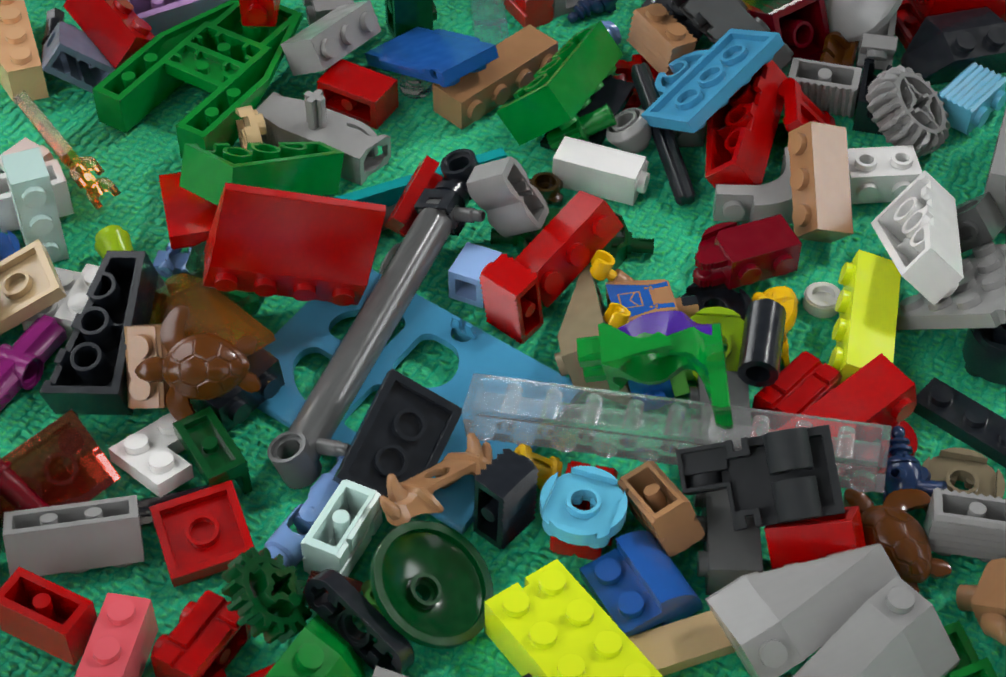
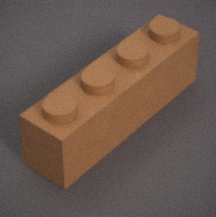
[432,24,558,130]

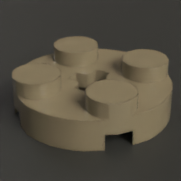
[922,447,1005,513]

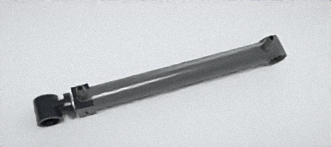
[267,149,485,489]

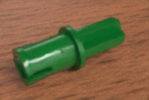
[547,104,617,152]

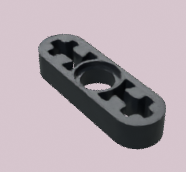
[304,569,415,674]

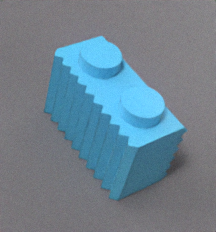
[937,61,1006,136]

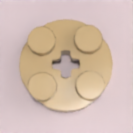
[235,105,267,149]

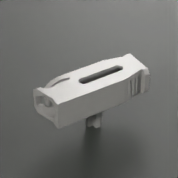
[257,89,391,185]

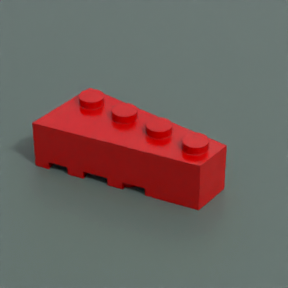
[705,60,787,188]

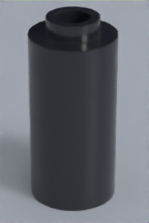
[737,298,786,387]

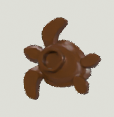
[135,306,261,421]
[843,488,952,593]

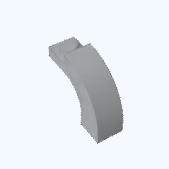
[856,10,898,71]
[713,147,793,225]

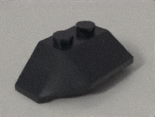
[900,7,1006,85]

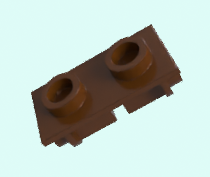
[820,31,859,66]

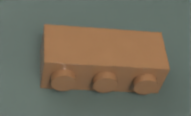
[788,121,853,243]

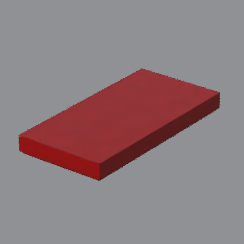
[159,172,218,250]

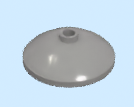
[825,0,903,42]

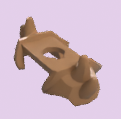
[379,433,493,526]

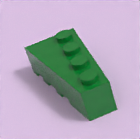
[496,21,623,145]
[179,141,344,205]

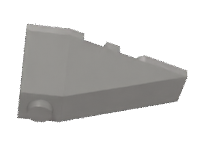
[705,543,900,677]
[793,575,960,677]

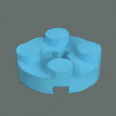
[540,466,628,549]

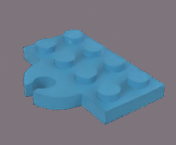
[641,28,784,133]

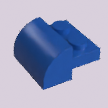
[579,531,703,637]

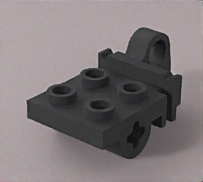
[675,424,845,531]

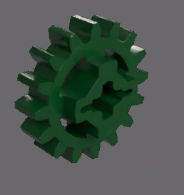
[221,547,312,644]

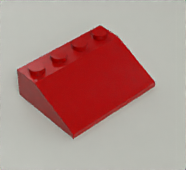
[203,183,386,306]

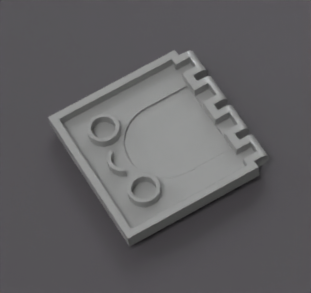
[896,241,1006,330]

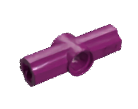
[0,315,67,412]

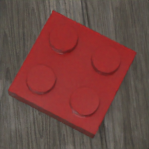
[149,480,255,587]

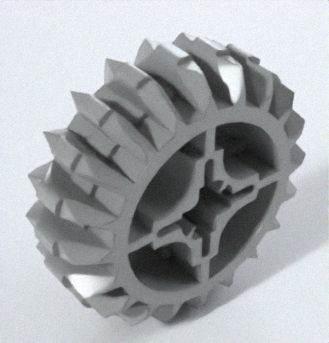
[866,65,951,158]

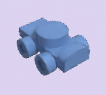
[153,242,205,279]

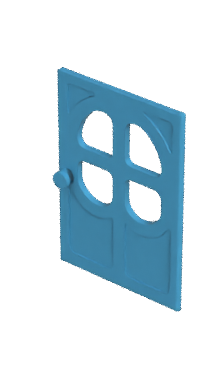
[257,269,585,534]

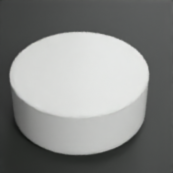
[803,282,841,318]

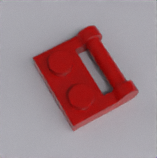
[778,78,835,132]

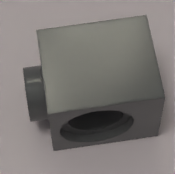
[956,192,1006,253]

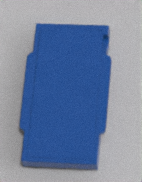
[365,27,499,87]

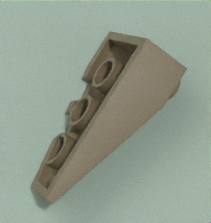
[554,264,633,408]

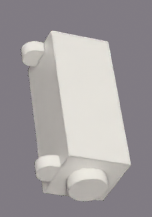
[552,136,650,206]

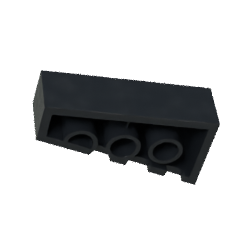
[39,251,159,415]

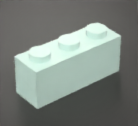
[1,147,69,263]

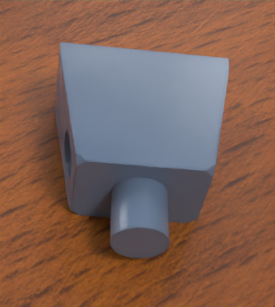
[42,21,115,93]

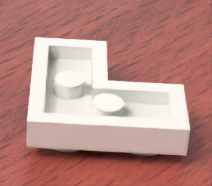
[108,413,194,498]

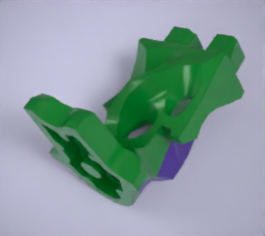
[576,311,734,430]

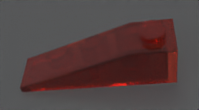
[0,409,122,530]

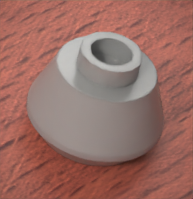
[606,108,652,153]

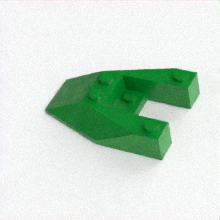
[92,0,302,159]

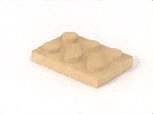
[0,239,67,335]

